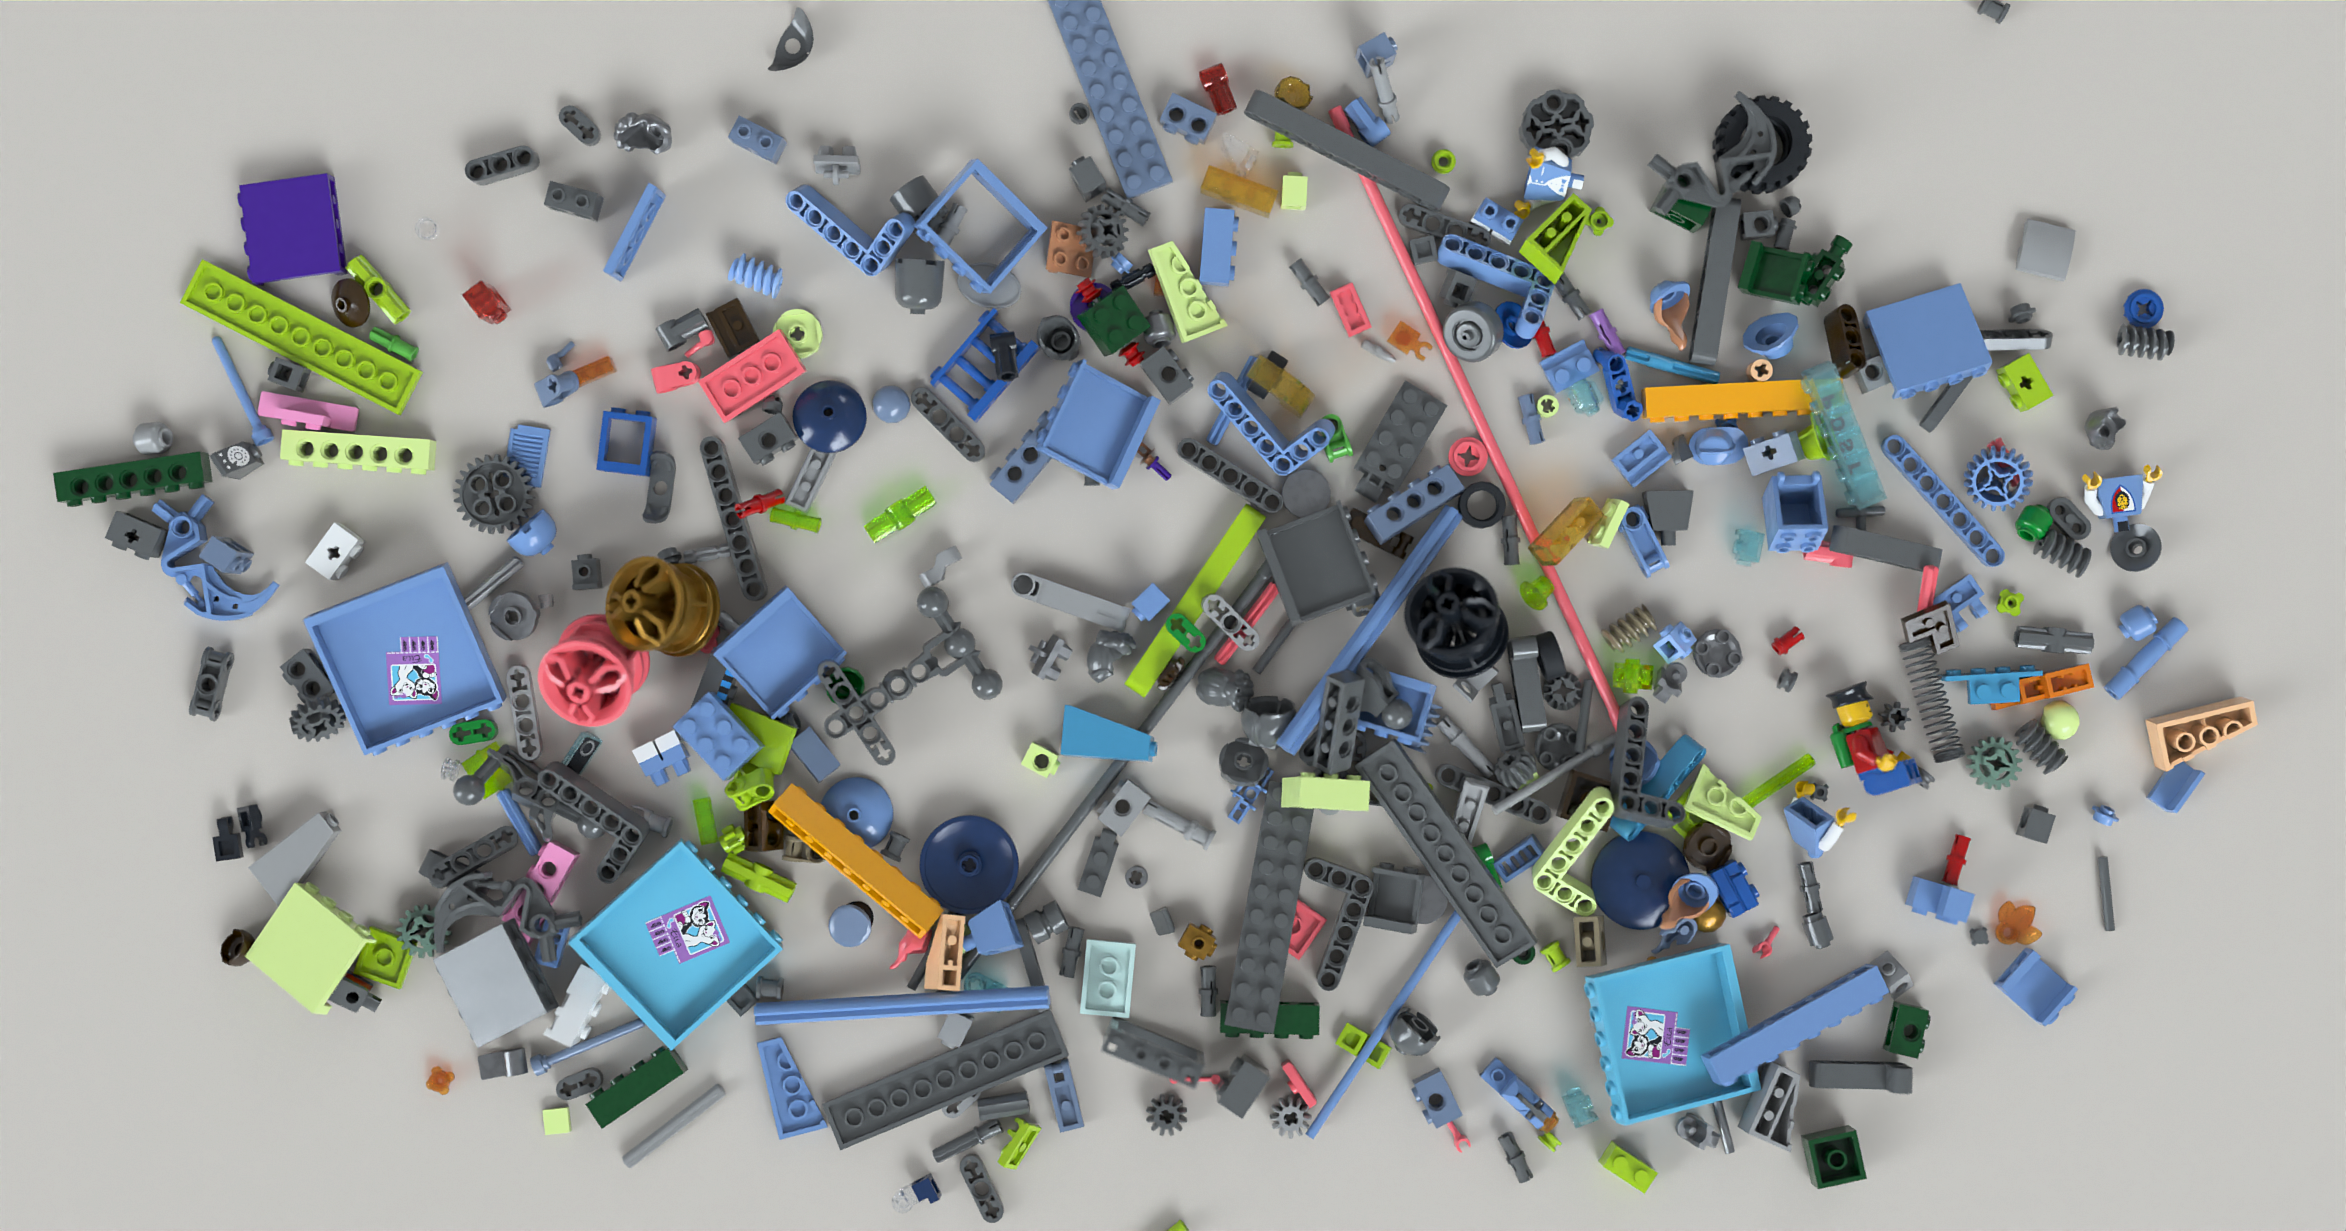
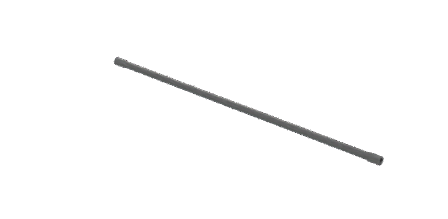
[936,560,1272,992]

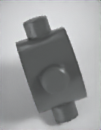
[1810,782,1829,802]
[1969,927,1989,946]

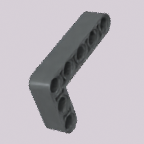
[1610,696,1686,829]
[538,761,650,884]
[1304,857,1374,991]

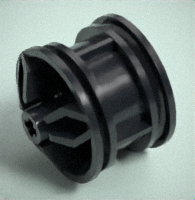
[1404,568,1509,679]

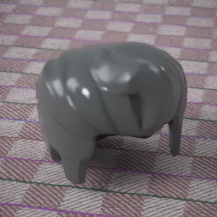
[1036,315,1081,361]

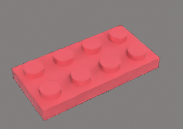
[698,329,807,423]

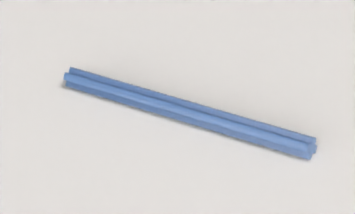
[1276,505,1463,755]
[754,986,1051,1025]

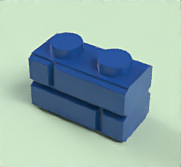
[1706,859,1759,918]

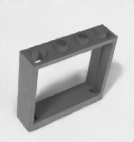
[1101,1017,1205,1089]

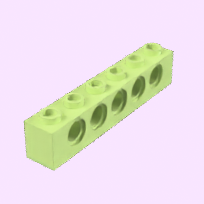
[280,429,437,475]

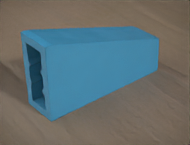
[1061,705,1158,762]

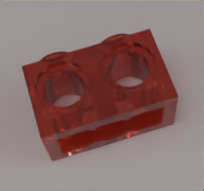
[462,280,511,324]

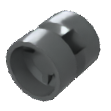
[1024,900,1069,944]

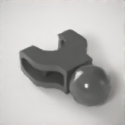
[1356,657,1413,730]

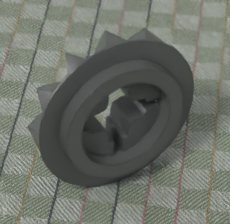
[1543,672,1583,711]

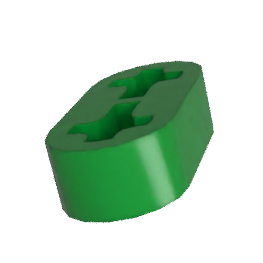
[1166,613,1206,652]
[449,719,498,745]

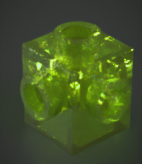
[1613,658,1654,694]

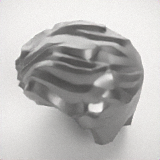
[2084,407,2126,450]

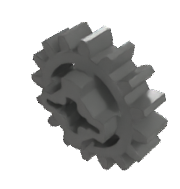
[1076,204,1129,259]
[289,696,346,742]

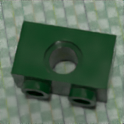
[1883,1001,1931,1059]

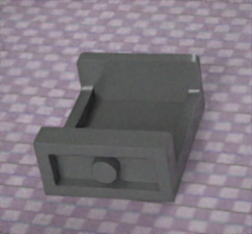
[1363,862,1425,934]

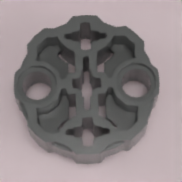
[1519,89,1594,159]

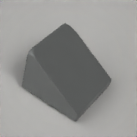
[1150,907,1175,936]

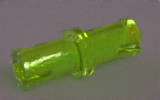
[770,507,822,533]

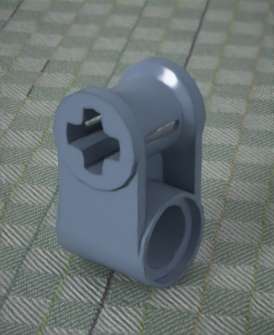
[534,371,579,408]

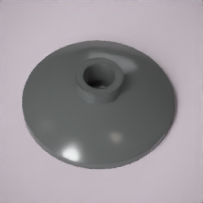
[2110,524,2162,572]

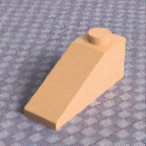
[924,914,965,991]

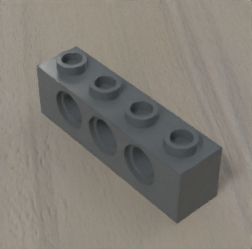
[1312,669,1365,775]

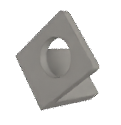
[1453,666,1499,703]
[1870,951,1914,1000]

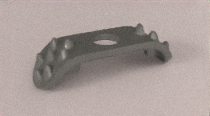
[642,451,676,524]

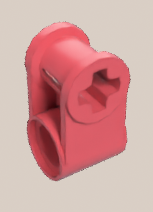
[651,361,701,394]

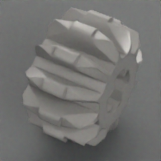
[1269,1095,1312,1138]

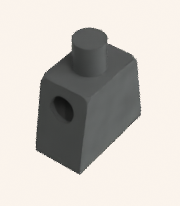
[1642,490,1693,546]

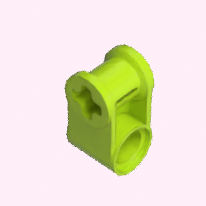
[725,768,774,811]

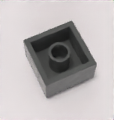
[1216,1054,1270,1119]

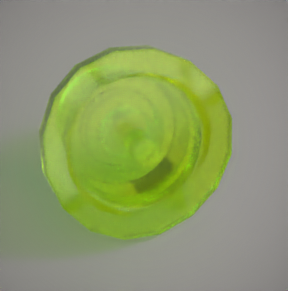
[1520,575,1555,611]

